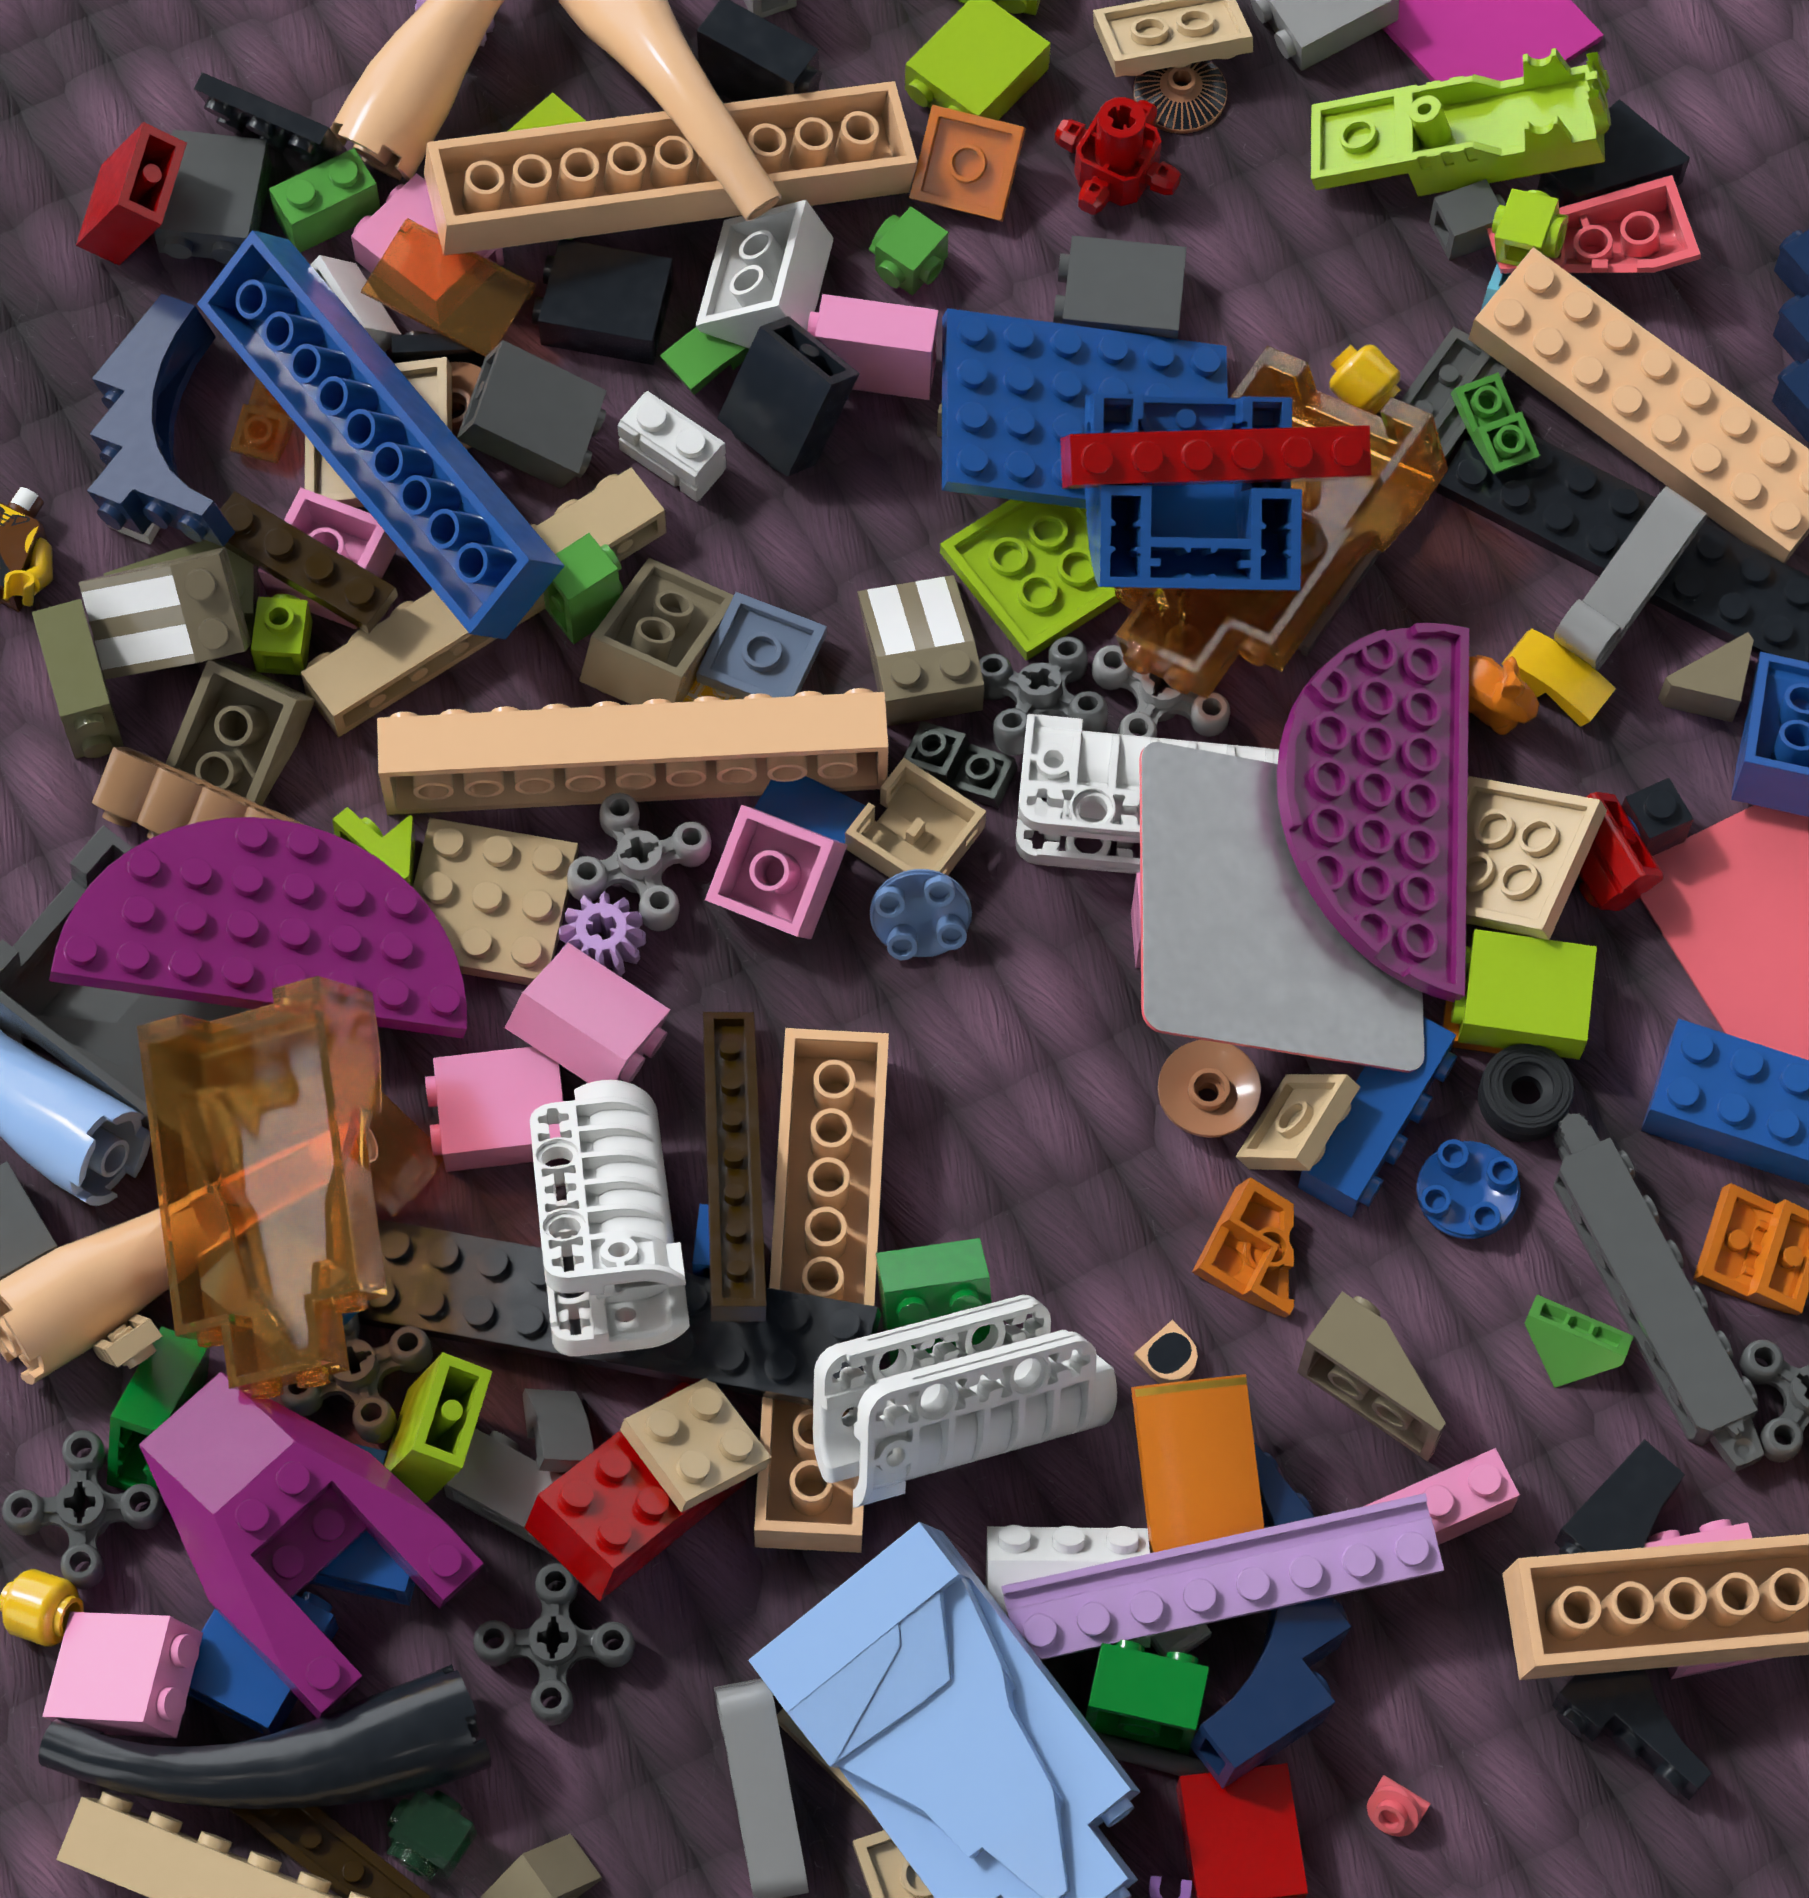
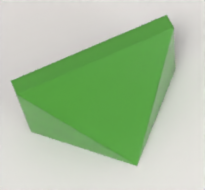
[1524,1295,1634,1388]

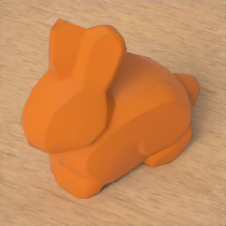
[1468,655,1540,735]

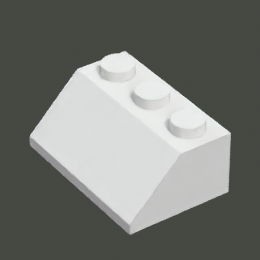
[696,200,834,349]
[986,1525,1151,1648]

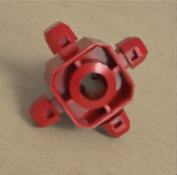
[1054,97,1181,215]

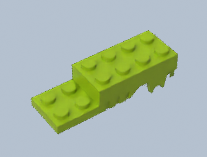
[1311,48,1611,196]

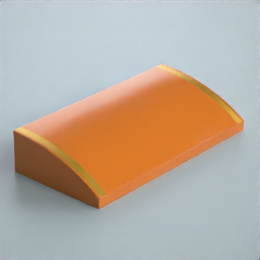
[1131,1374,1264,1553]

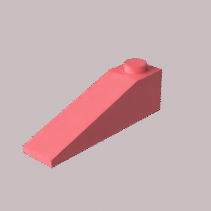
[1487,175,1701,273]

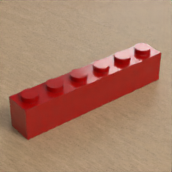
[1060,425,1372,489]

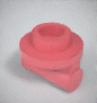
[1367,1775,1431,1837]

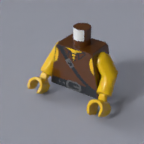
[0,487,53,612]

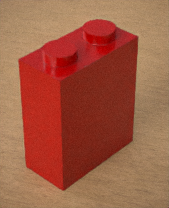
[76,122,187,265]
[1176,1763,1308,1898]

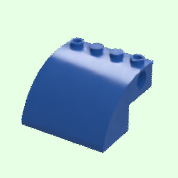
[1085,393,1302,591]

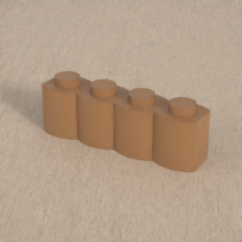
[92,747,304,839]

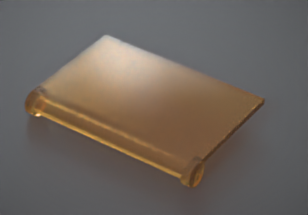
[361,218,536,357]

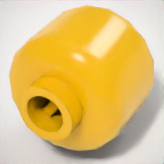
[1329,344,1401,417]
[0,1569,84,1647]

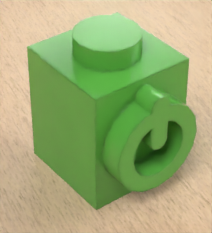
[869,206,949,296]

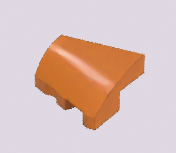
[1192,1177,1294,1318]

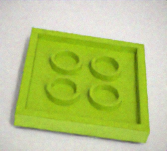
[940,499,1139,661]

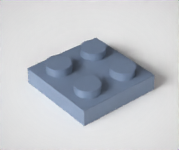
[696,592,827,699]

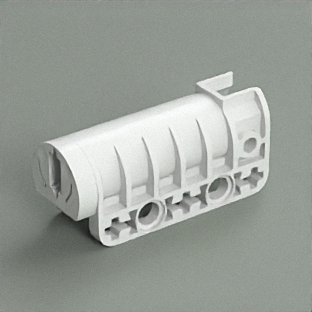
[1015,714,1279,874]
[530,1080,690,1356]
[813,1295,1117,1508]

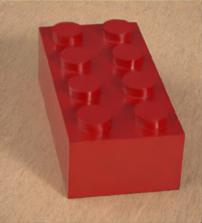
[524,1382,748,1601]

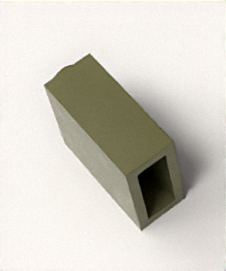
[32,599,124,759]

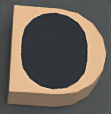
[1133,1320,1198,1383]

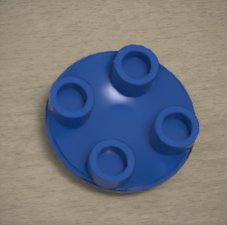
[1416,1139,1521,1239]

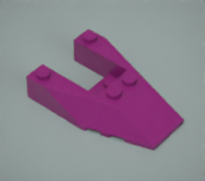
[139,1372,483,1719]

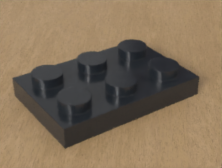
[194,72,347,167]

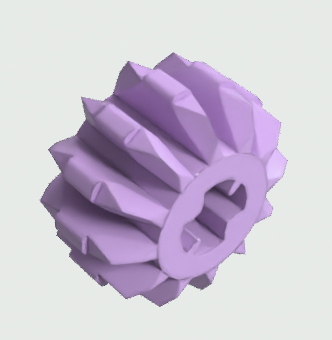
[559,891,646,977]

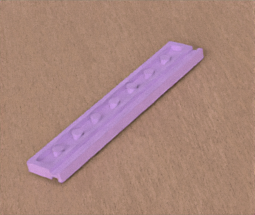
[1001,1493,1444,1660]

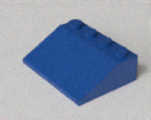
[1731,652,1809,817]

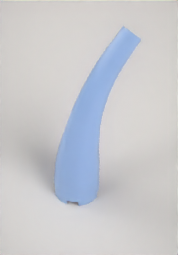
[0,1030,151,1206]

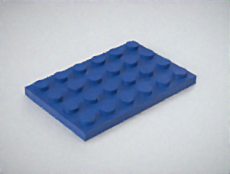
[942,308,1228,509]

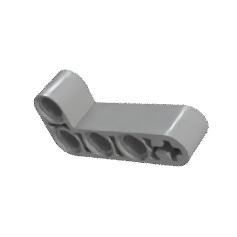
[1554,486,1708,671]
[714,1678,809,1898]

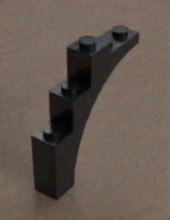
[1552,1439,1712,1801]

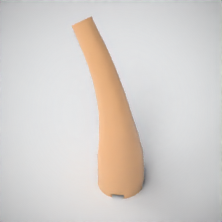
[330,0,505,181]
[558,0,782,221]
[0,1118,378,1385]

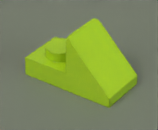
[332,807,415,887]

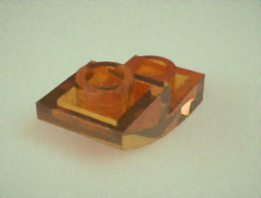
[229,377,296,464]

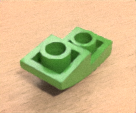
[660,327,749,395]
[1450,372,1540,474]

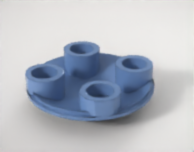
[870,869,972,960]

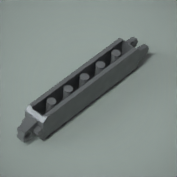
[1553,1113,1764,1472]

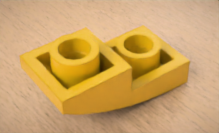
[1501,629,1616,727]

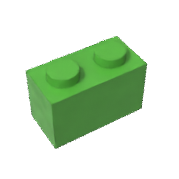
[269,148,381,253]
[543,533,623,645]

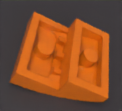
[1693,1183,1809,1315]

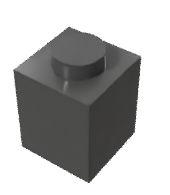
[1429,179,1506,261]

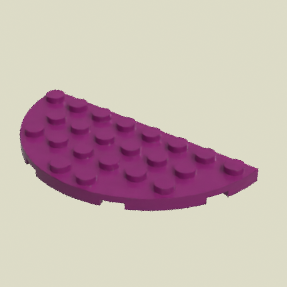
[1277,623,1469,1003]
[49,817,467,1038]

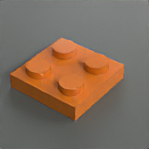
[909,105,1026,222]

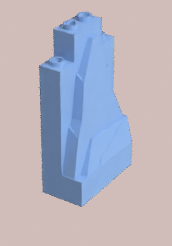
[748,1522,1140,1898]

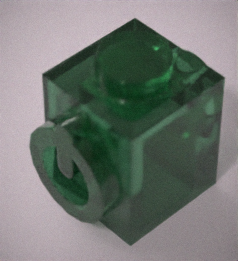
[387,1790,477,1882]

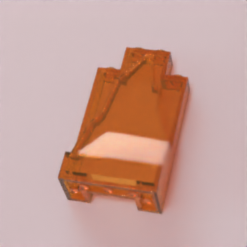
[1114,345,1448,699]
[137,976,387,1399]

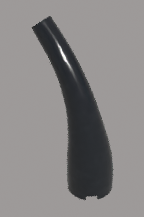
[38,1664,491,1809]

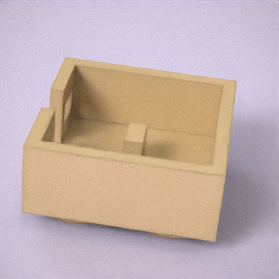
[845,758,986,878]

